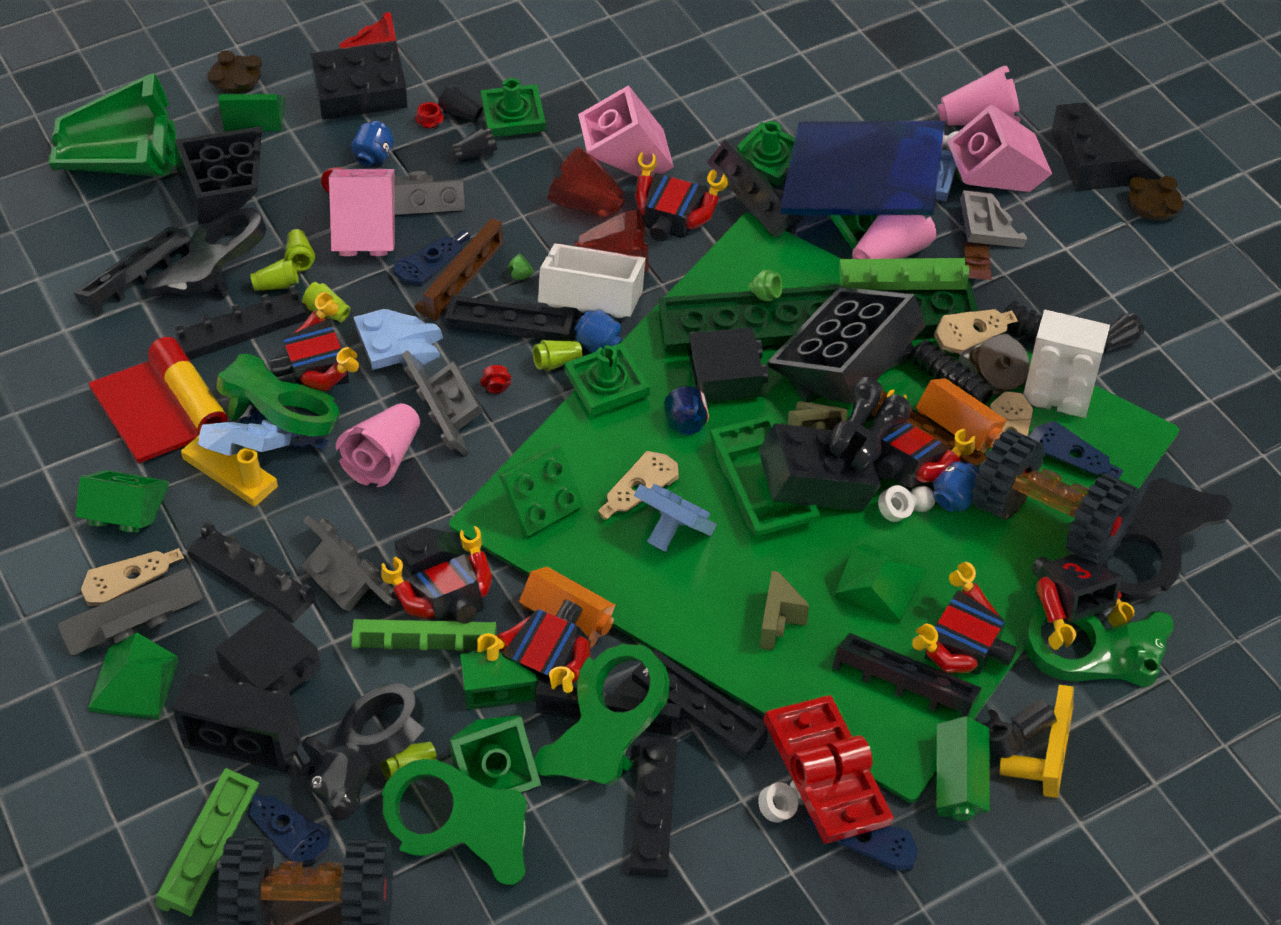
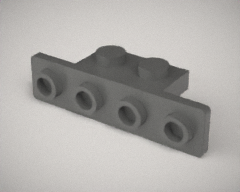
[395,171,465,215]
[402,350,484,456]
[301,515,404,612]
[58,568,202,656]

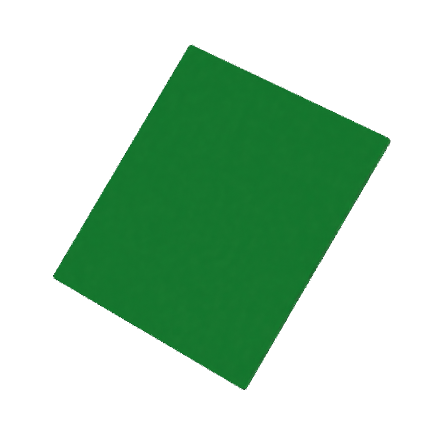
[449,213,1179,803]

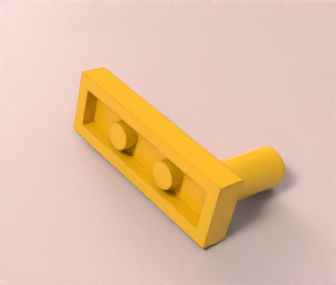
[181,436,278,507]
[999,685,1074,798]

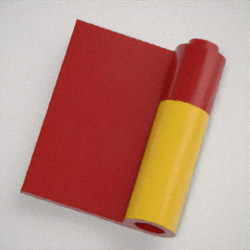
[88,337,228,464]

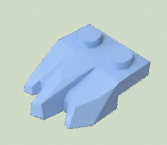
[353,309,443,370]
[197,420,292,456]

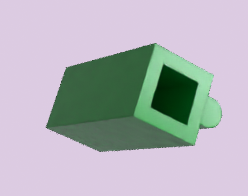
[937,716,990,821]

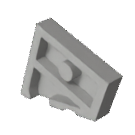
[960,190,1027,248]

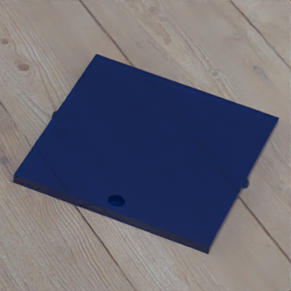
[781,121,945,215]

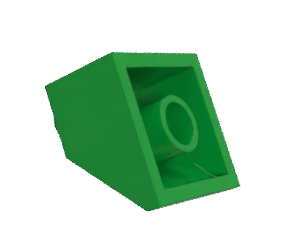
[75,470,169,532]

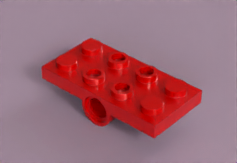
[763,695,894,844]

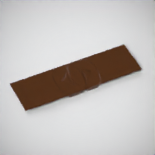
[964,242,992,280]

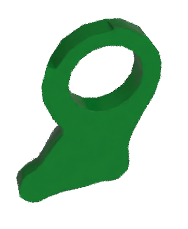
[216,354,340,436]
[1022,607,1174,687]
[534,644,670,786]
[382,759,528,885]

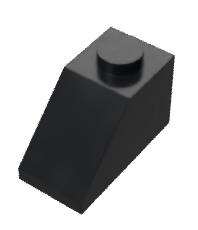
[394,527,471,578]

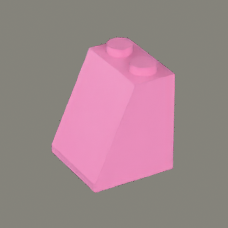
[578,85,674,177]
[947,104,1052,192]
[329,169,395,256]

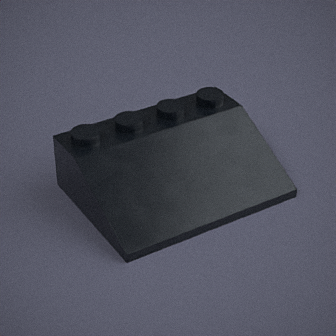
[767,287,926,404]

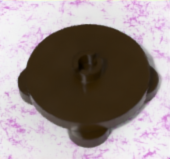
[207,51,262,93]
[1128,176,1184,220]
[969,334,1029,396]

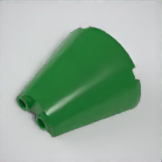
[49,73,177,176]

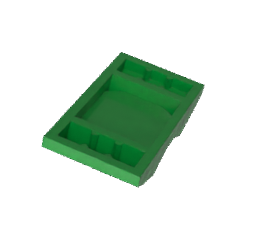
[710,414,820,536]

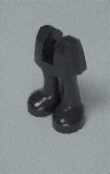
[829,377,912,471]

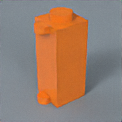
[916,378,1007,454]
[519,567,616,648]

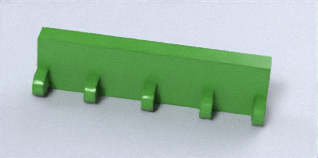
[839,258,969,290]
[352,619,497,651]
[156,768,259,916]

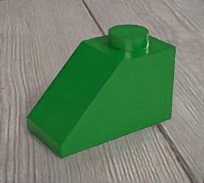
[460,650,537,710]

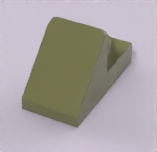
[787,402,848,430]
[760,571,809,650]

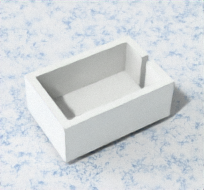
[538,243,645,318]
[1023,309,1110,418]

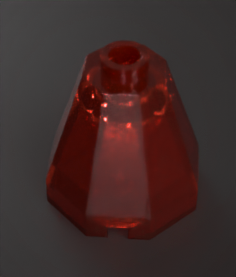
[547,147,625,218]
[575,210,649,272]

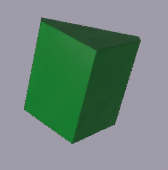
[218,94,285,131]

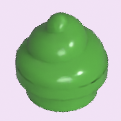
[748,270,782,302]

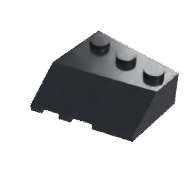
[1051,102,1162,191]
[175,126,262,225]

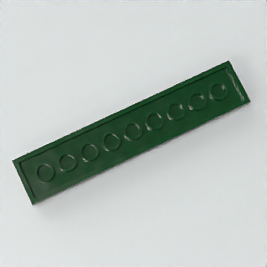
[659,278,980,353]

